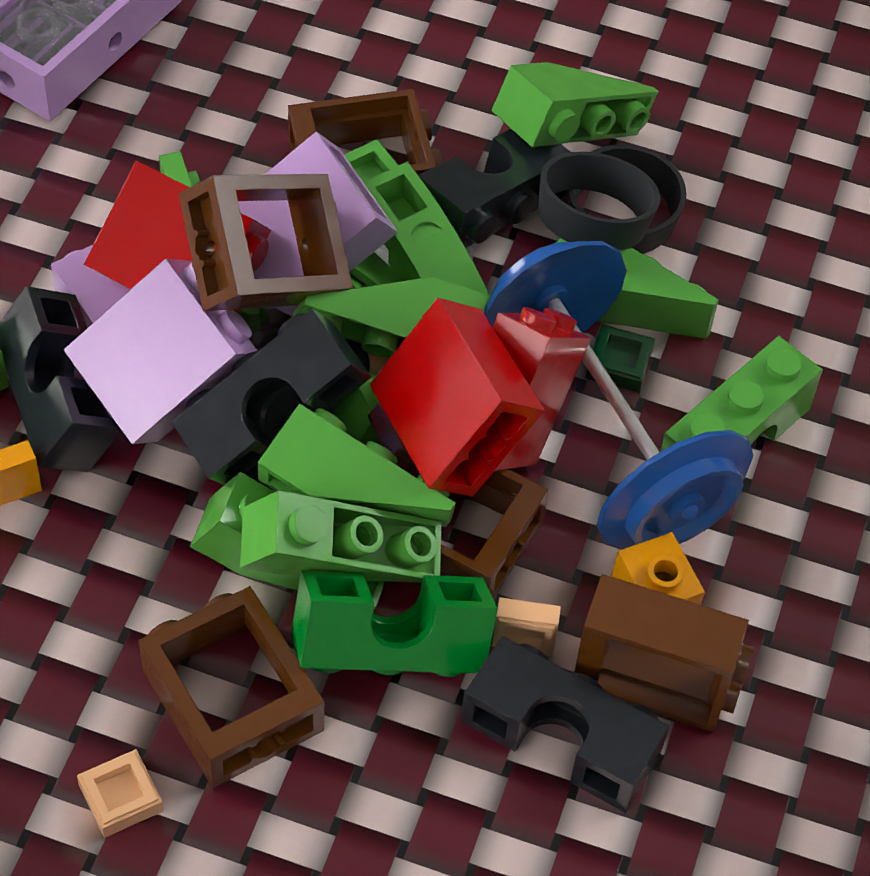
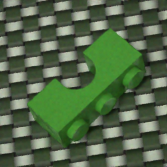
[660,336,823,452]

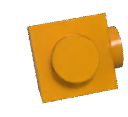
[611,532,705,605]

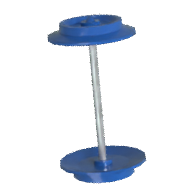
[484,241,754,548]

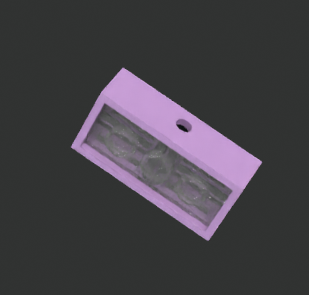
[0,0,182,121]

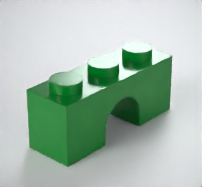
[291,570,498,677]

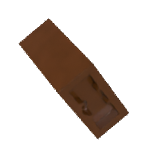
[288,89,443,175]
[178,174,353,311]
[394,444,549,599]
[574,574,754,733]
[139,586,325,788]

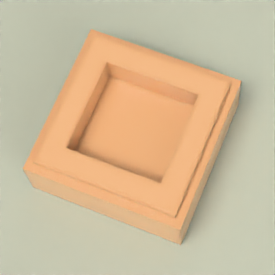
[492,597,561,656]
[77,749,164,838]

